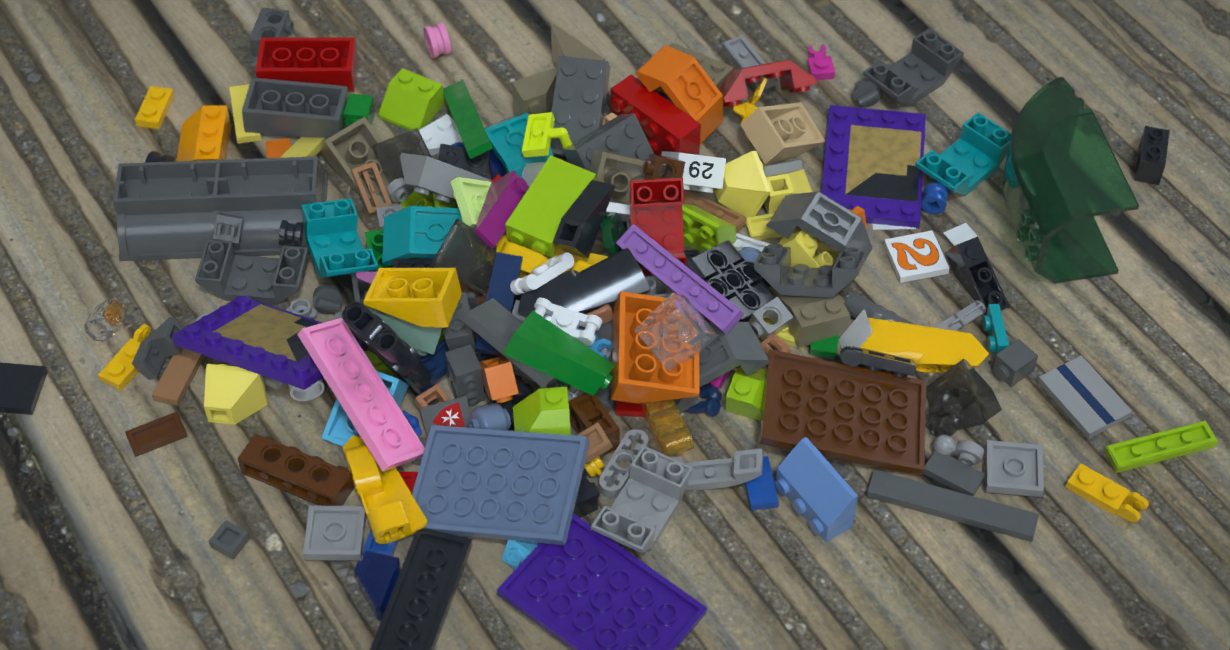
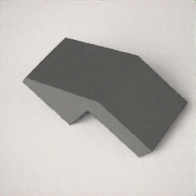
[132,317,184,380]

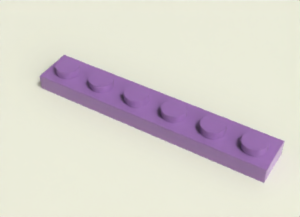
[616,224,744,334]

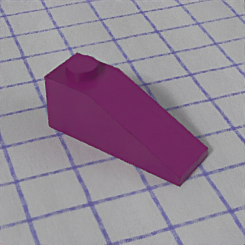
[474,170,529,249]

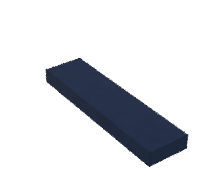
[475,252,523,356]

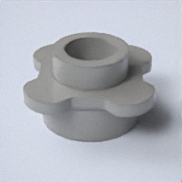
[286,299,317,319]

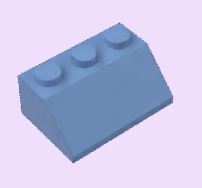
[775,437,858,542]

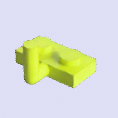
[522,112,572,158]

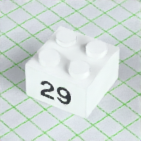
[661,151,726,193]

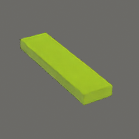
[1104,420,1218,473]

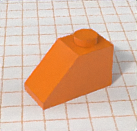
[479,356,519,403]

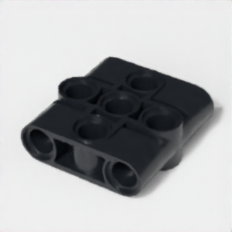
[684,240,776,322]
[342,302,432,389]

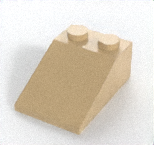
[740,102,826,165]

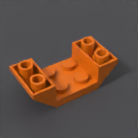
[635,45,723,144]

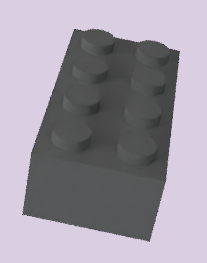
[550,56,611,159]
[242,78,348,140]

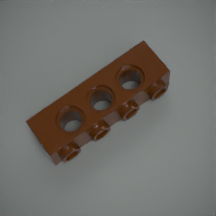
[238,433,354,506]

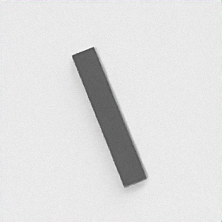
[867,469,1039,542]

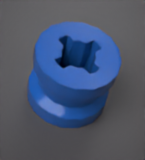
[921,183,949,214]

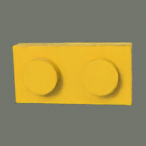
[135,86,175,129]

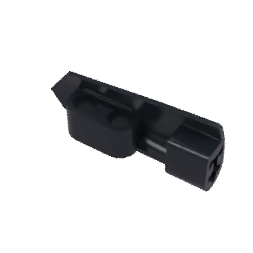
[518,248,650,321]

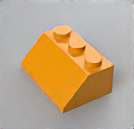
[176,105,231,161]

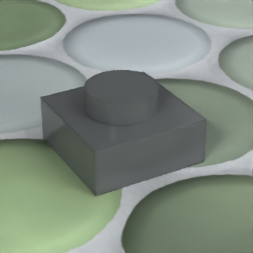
[209,520,250,559]

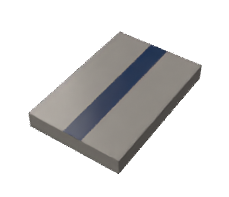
[1038,355,1133,439]

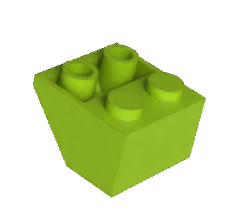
[682,204,736,253]

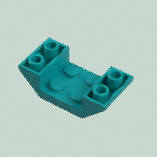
[915,112,1017,196]
[484,113,554,177]
[301,198,378,278]
[382,206,487,270]

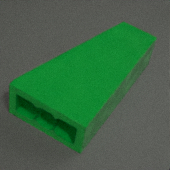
[502,310,614,396]

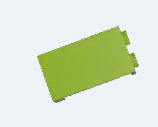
[505,155,596,258]

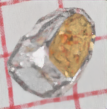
[84,298,125,342]

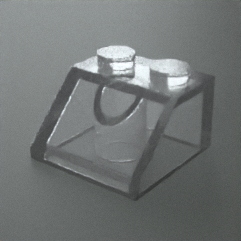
[635,293,718,371]

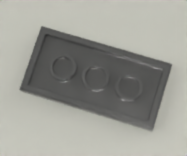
[461,298,558,389]

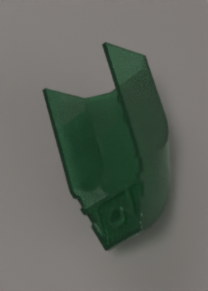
[1003,77,1139,284]

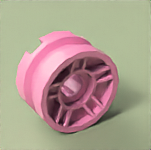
[423,22,451,59]

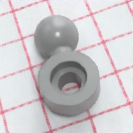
[386,178,413,202]
[933,435,984,466]

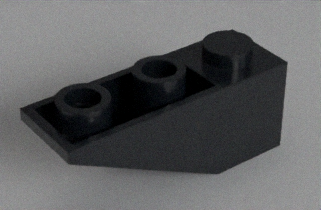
[553,180,615,258]
[945,236,1010,315]

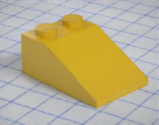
[363,268,462,328]

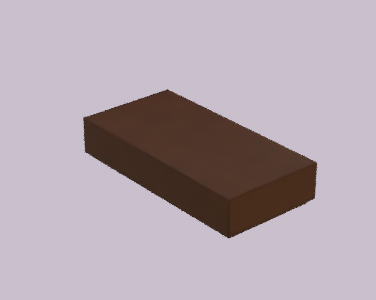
[125,412,187,457]

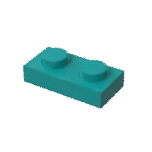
[982,304,1009,361]

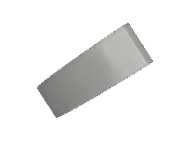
[671,449,763,490]

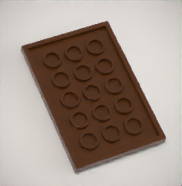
[759,349,927,476]

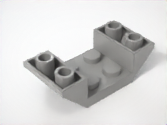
[591,445,693,553]

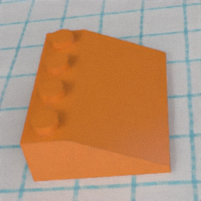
[611,291,700,403]

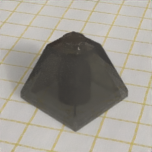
[430,219,497,295]
[926,359,1002,433]

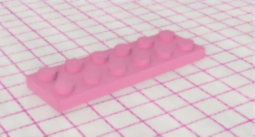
[297,318,425,472]

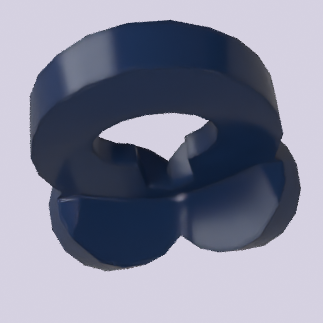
[685,384,722,416]

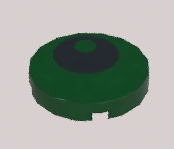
[601,212,626,257]

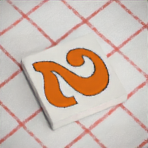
[884,230,949,283]

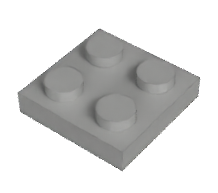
[985,440,1044,497]
[303,506,366,561]

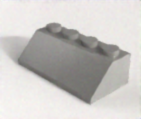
[400,153,491,208]

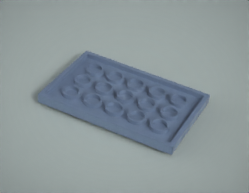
[412,425,590,545]

